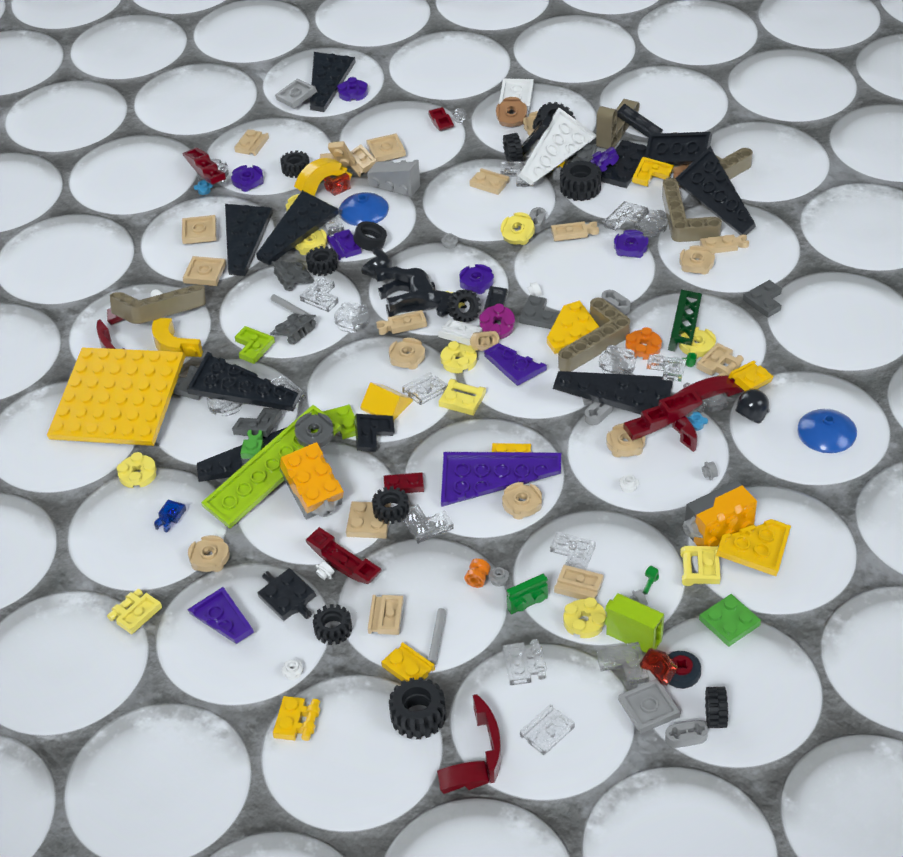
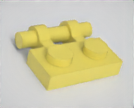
[107,589,162,634]

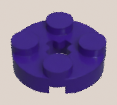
[337,77,368,102]
[591,147,619,172]
[231,165,264,192]
[614,230,649,258]
[459,264,494,294]

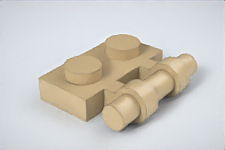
[696,343,744,376]

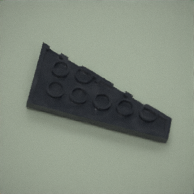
[310,52,356,112]
[675,146,756,235]
[256,190,339,266]
[225,204,273,276]
[187,351,299,411]
[553,371,674,415]
[197,427,287,482]

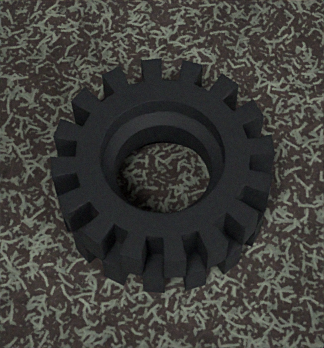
[503,133,523,164]
[280,150,310,178]
[306,246,338,276]
[446,290,482,322]
[372,486,409,524]
[313,604,352,645]
[705,686,728,728]

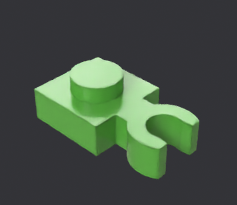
[240,430,264,459]

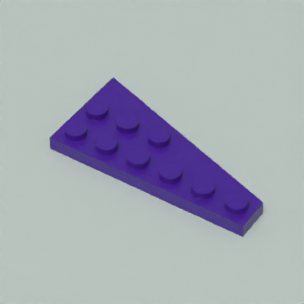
[441,452,561,507]

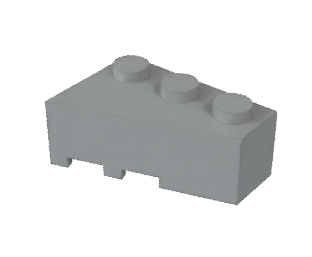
[367,160,420,197]

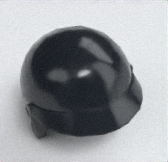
[361,247,392,279]
[735,389,770,424]

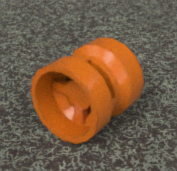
[464,558,491,588]

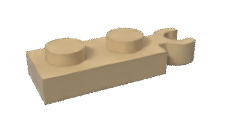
[551,221,599,241]
[700,234,749,254]
[376,310,427,335]

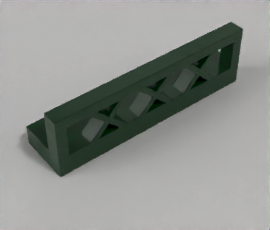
[668,289,702,352]

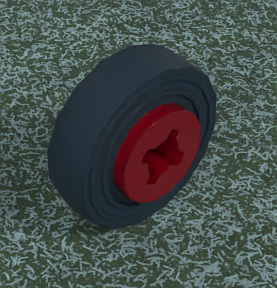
[661,651,701,689]

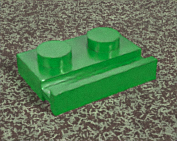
[506,573,548,615]

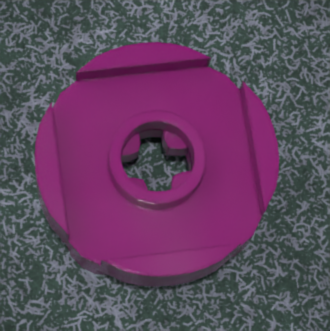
[479,303,515,339]

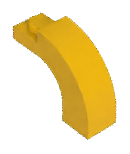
[294,158,352,196]
[152,318,203,357]

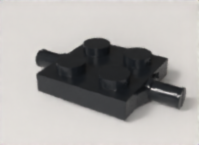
[257,568,316,621]

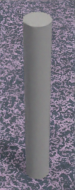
[271,294,311,315]
[428,608,446,665]

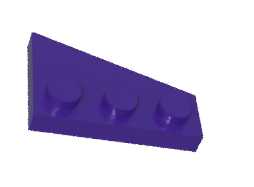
[484,343,547,386]
[187,587,254,644]

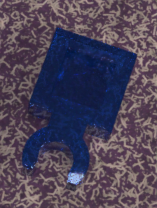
[154,499,186,533]

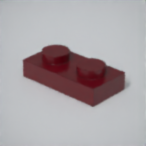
[383,472,424,494]

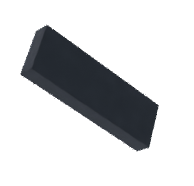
[617,104,663,138]
[521,116,552,155]

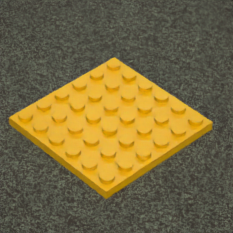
[47,347,185,446]

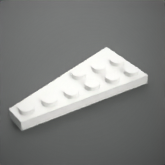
[518,108,596,185]

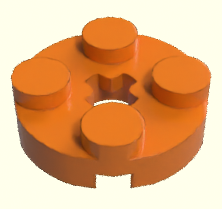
[625,327,662,360]

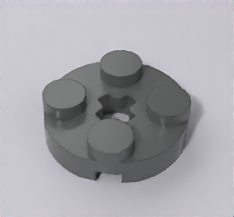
[295,413,334,448]

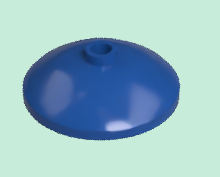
[339,192,389,226]
[797,409,857,453]

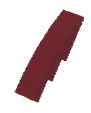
[182,147,226,185]
[623,389,703,441]

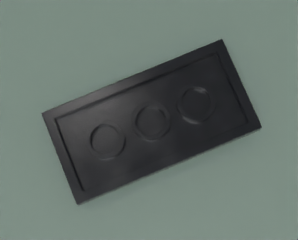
[645,132,712,165]
[601,140,647,189]

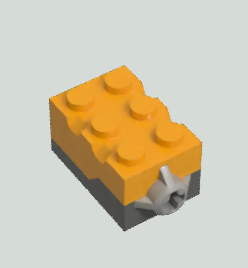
[280,442,344,520]
[683,480,757,546]

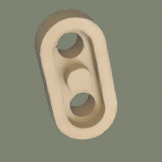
[470,331,499,351]

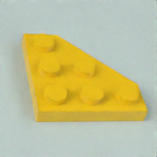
[547,300,599,354]
[716,519,791,576]

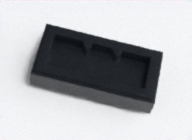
[483,286,508,321]

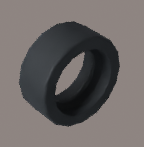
[353,221,387,251]

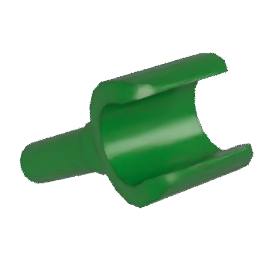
[670,353,697,367]
[643,566,659,595]

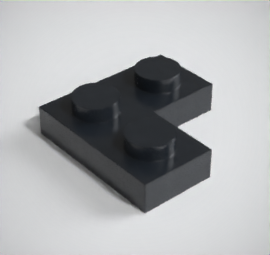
[355,414,395,452]

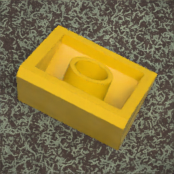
[360,382,413,420]

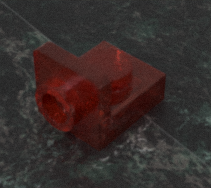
[324,173,351,196]
[639,648,678,686]

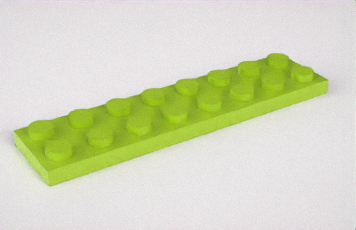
[201,405,341,529]

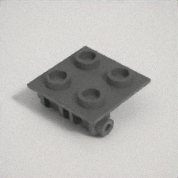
[272,261,315,291]
[270,313,317,345]

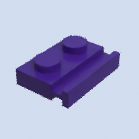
[327,229,362,260]

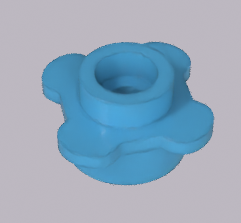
[194,180,213,195]
[687,412,708,431]

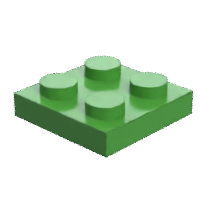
[699,594,761,647]

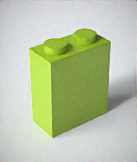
[605,593,664,655]

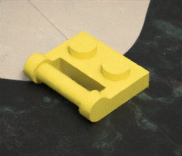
[439,379,486,416]
[680,546,721,586]

